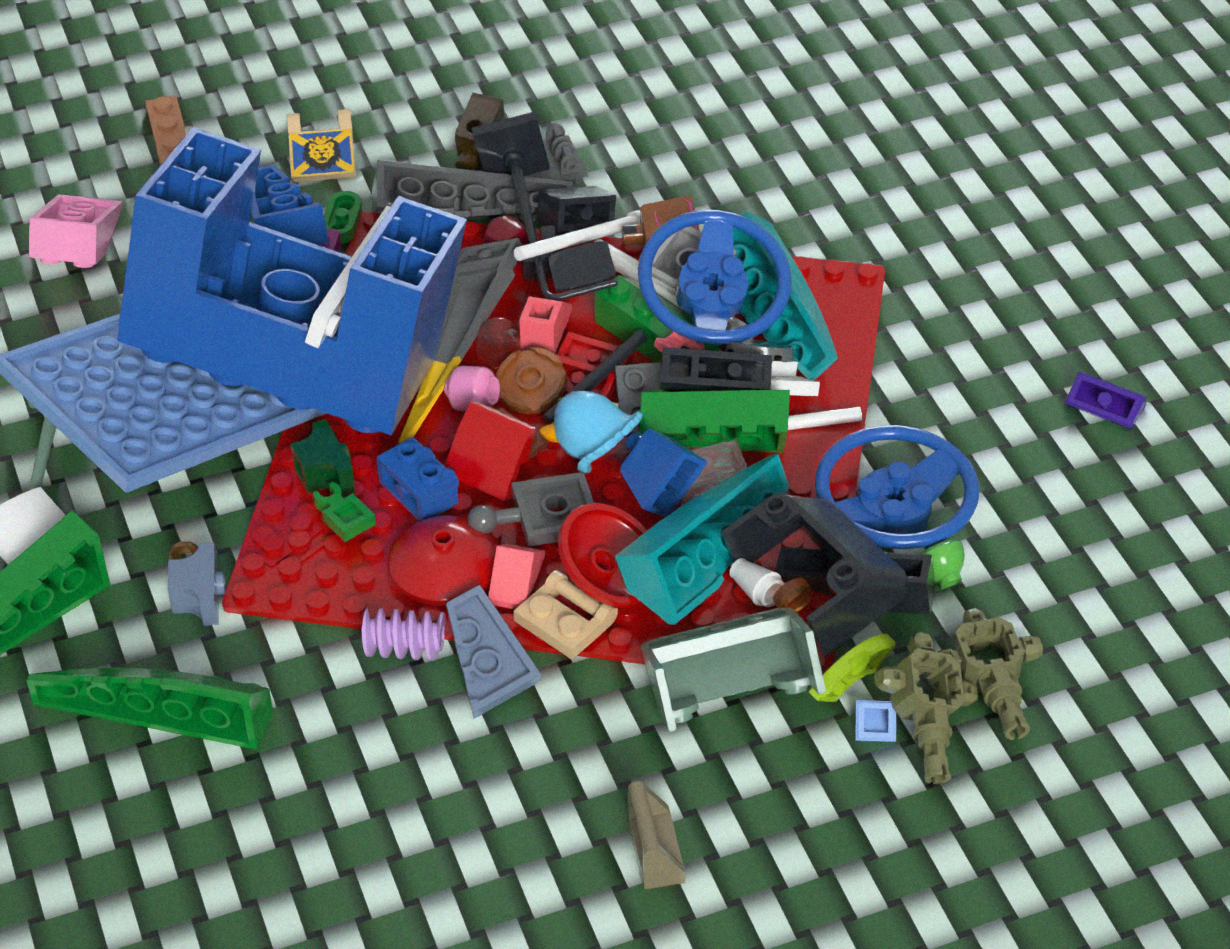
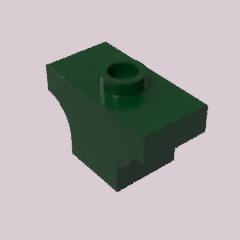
[291,419,355,496]

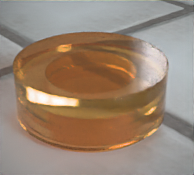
[773,578,813,612]

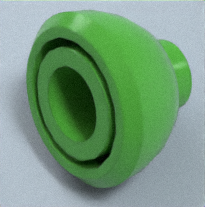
[920,540,965,589]

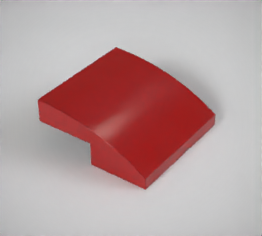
[555,331,634,400]
[445,400,536,501]

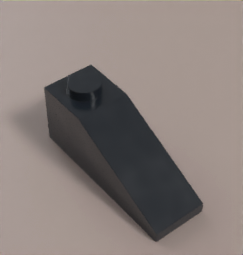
[659,347,772,392]

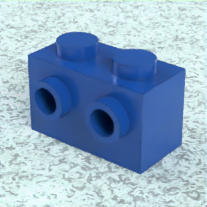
[377,437,459,521]

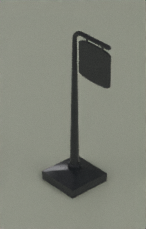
[472,111,618,301]

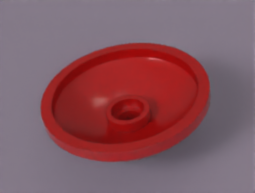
[558,503,647,607]
[388,516,499,606]

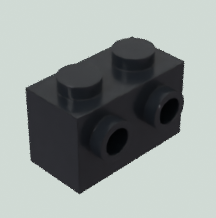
[536,186,616,234]

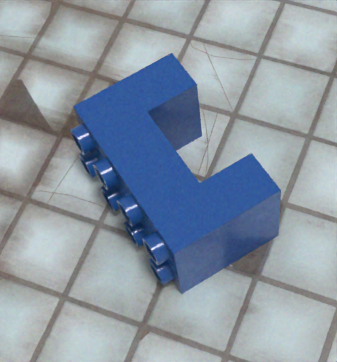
[117,127,467,435]

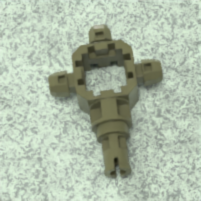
[937,608,1043,740]
[874,632,978,784]

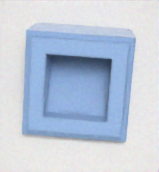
[854,700,896,742]

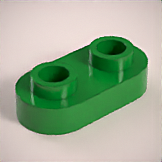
[324,191,362,244]

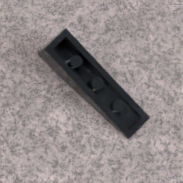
[775,547,936,614]

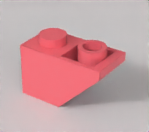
[519,296,572,354]

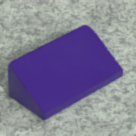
[1065,372,1147,429]

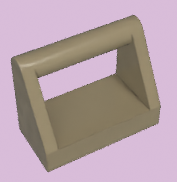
[628,781,686,890]

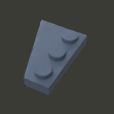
[446,585,541,719]

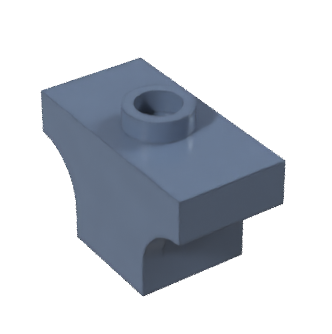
[168,542,226,626]

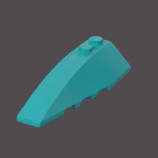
[733,211,838,380]
[615,454,790,624]

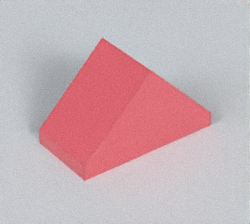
[488,543,545,609]

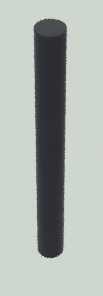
[542,329,648,425]

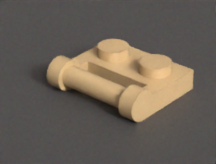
[514,570,618,660]

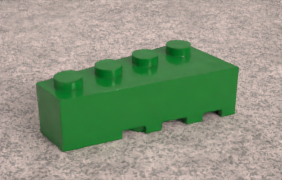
[639,389,790,453]
[0,510,110,655]

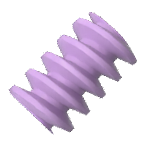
[362,607,446,661]

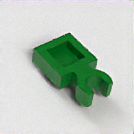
[313,482,376,542]

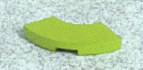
[809,634,897,702]

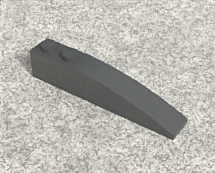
[372,160,573,220]

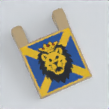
[287,109,356,182]

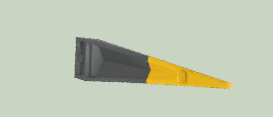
[398,238,523,444]

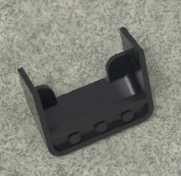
[721,494,909,658]

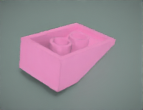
[29,194,123,268]

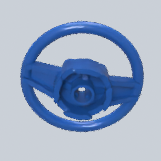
[638,210,792,346]
[814,425,979,549]

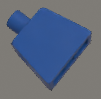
[620,429,708,517]

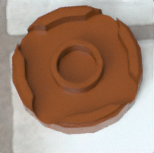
[496,347,567,414]

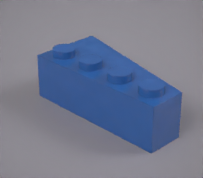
[251,165,329,245]

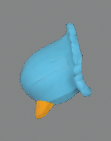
[539,391,643,474]

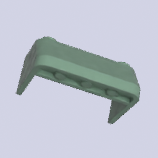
[641,608,826,732]

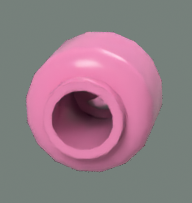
[444,366,500,412]

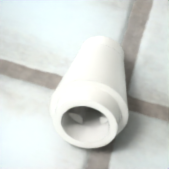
[730,558,785,607]

